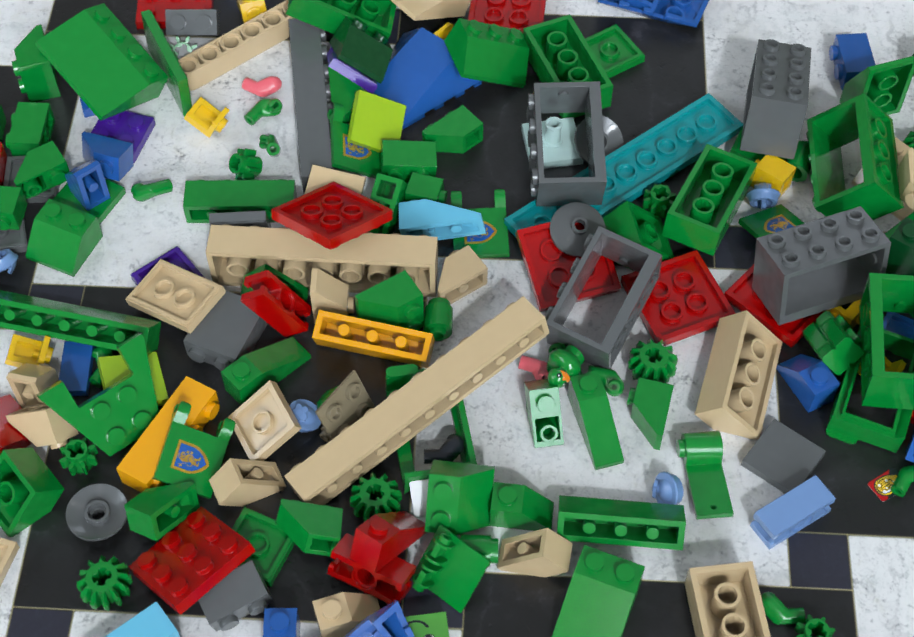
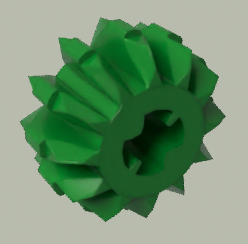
[627,337,678,383]
[349,472,402,522]
[76,555,133,612]

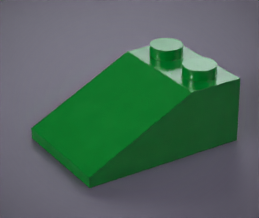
[839,56,914,115]
[552,545,645,637]

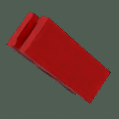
[240,270,311,337]
[327,533,416,604]

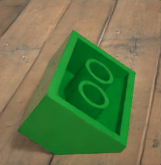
[444,18,529,88]

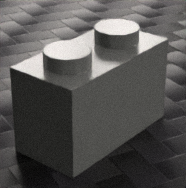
[165,9,221,35]
[198,560,274,631]

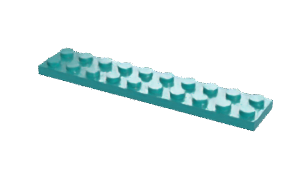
[504,93,743,238]

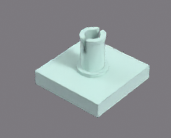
[521,117,584,169]

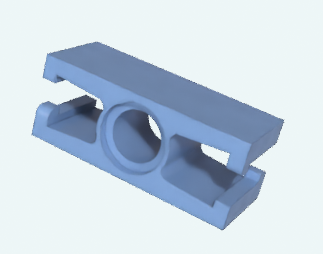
[750,475,836,550]

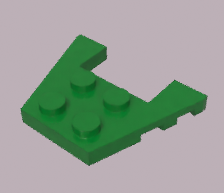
[36,333,159,456]

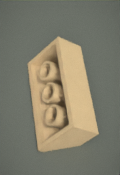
[695,310,782,440]

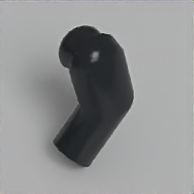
[424,434,464,464]

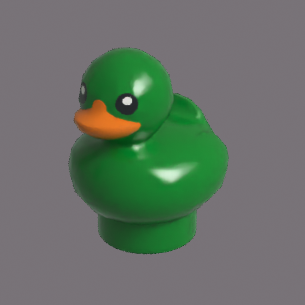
[546,345,584,388]

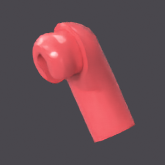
[242,76,282,97]
[518,355,548,380]

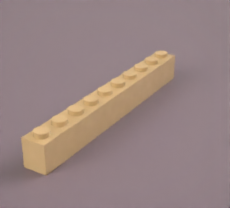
[284,296,549,505]

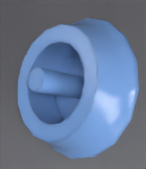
[746,182,781,209]
[0,249,19,274]
[289,399,321,433]
[652,471,683,505]

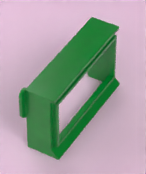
[825,325,914,453]
[385,364,477,494]

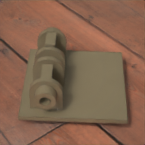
[315,370,375,442]

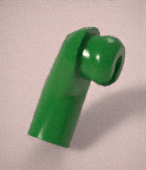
[891,465,914,497]
[761,592,805,625]

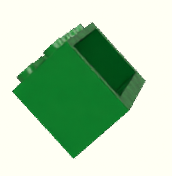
[806,93,904,220]
[859,273,914,410]

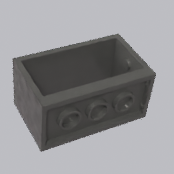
[740,39,811,159]
[526,81,607,206]
[752,206,891,325]
[545,226,662,369]

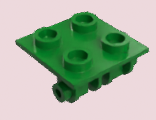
[412,525,491,613]

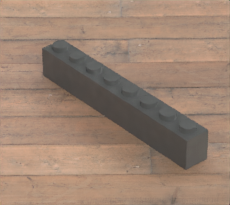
[288,18,339,194]

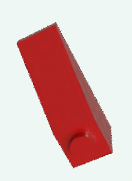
[349,511,427,574]

